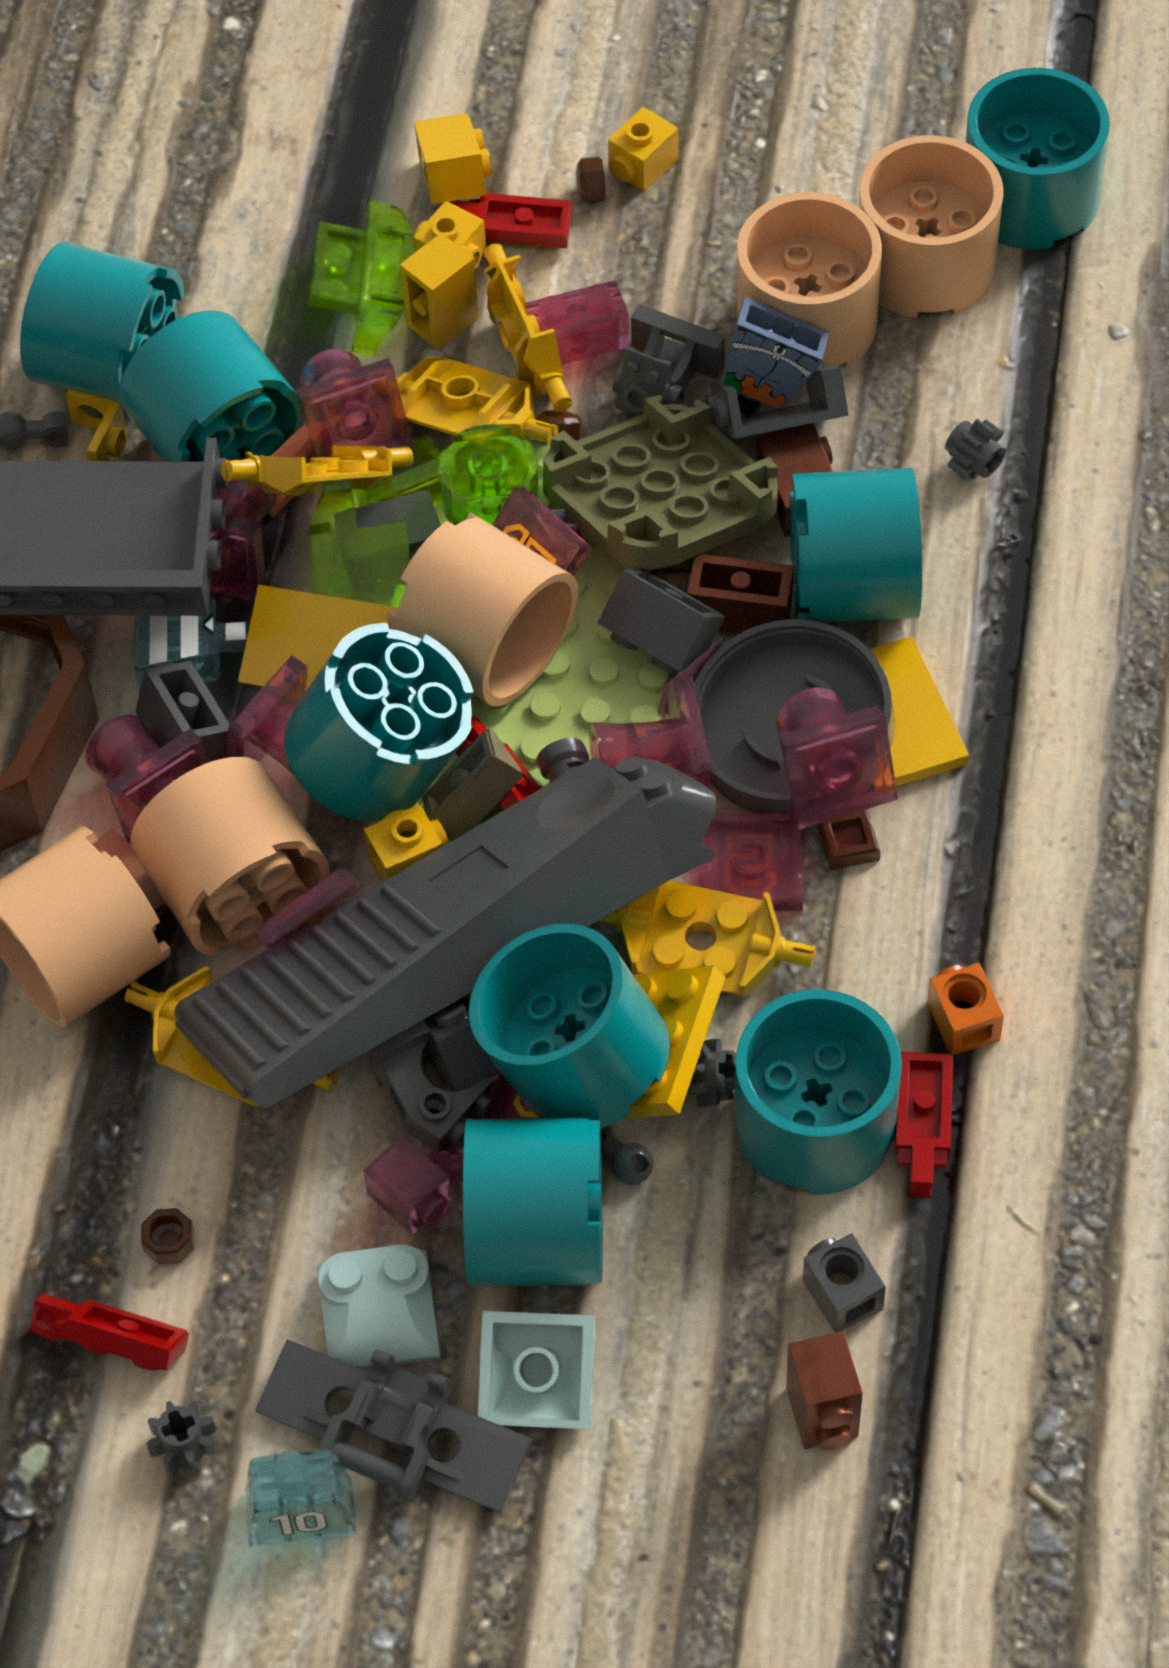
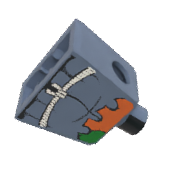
[721,296,829,415]

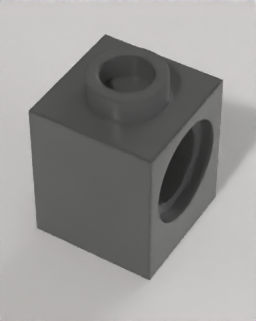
[803,1233,886,1332]

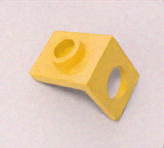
[65,389,127,461]

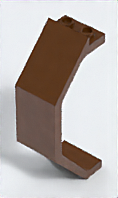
[0,615,99,852]

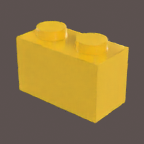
[414,113,492,204]
[400,233,479,351]

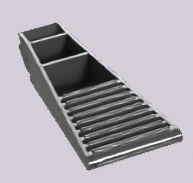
[174,756,717,1108]

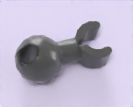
[0,411,68,449]
[601,1125,654,1185]

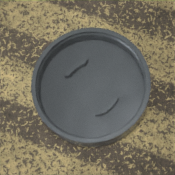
[688,619,895,818]

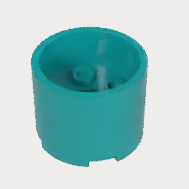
[965,68,1110,250]
[20,242,185,402]
[119,311,305,497]
[789,468,922,623]
[284,623,474,822]
[469,923,670,1128]
[735,989,902,1195]
[463,1118,603,1287]

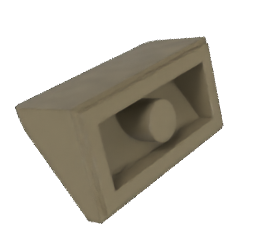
[422,728,522,841]

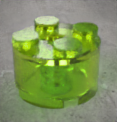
[438,424,539,536]

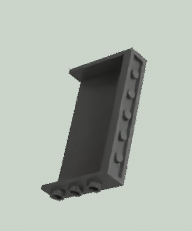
[0,438,229,616]

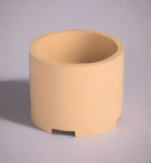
[858,135,1003,318]
[736,192,882,368]
[387,513,578,707]
[130,757,330,956]
[0,826,171,1029]

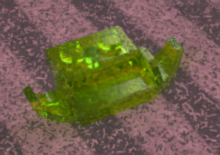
[309,198,414,356]
[308,479,411,608]

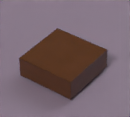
[817,808,881,870]

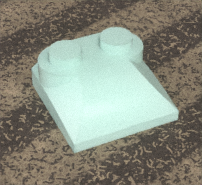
[317,1245,441,1370]
[478,1311,596,1429]

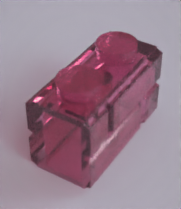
[524,280,630,364]

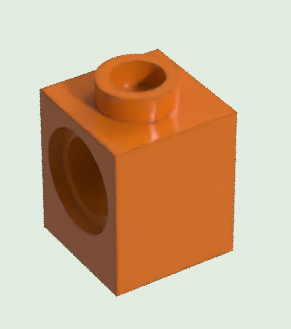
[927,963,1004,1056]

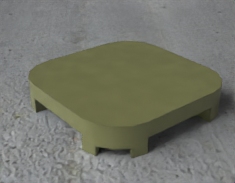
[543,394,778,569]

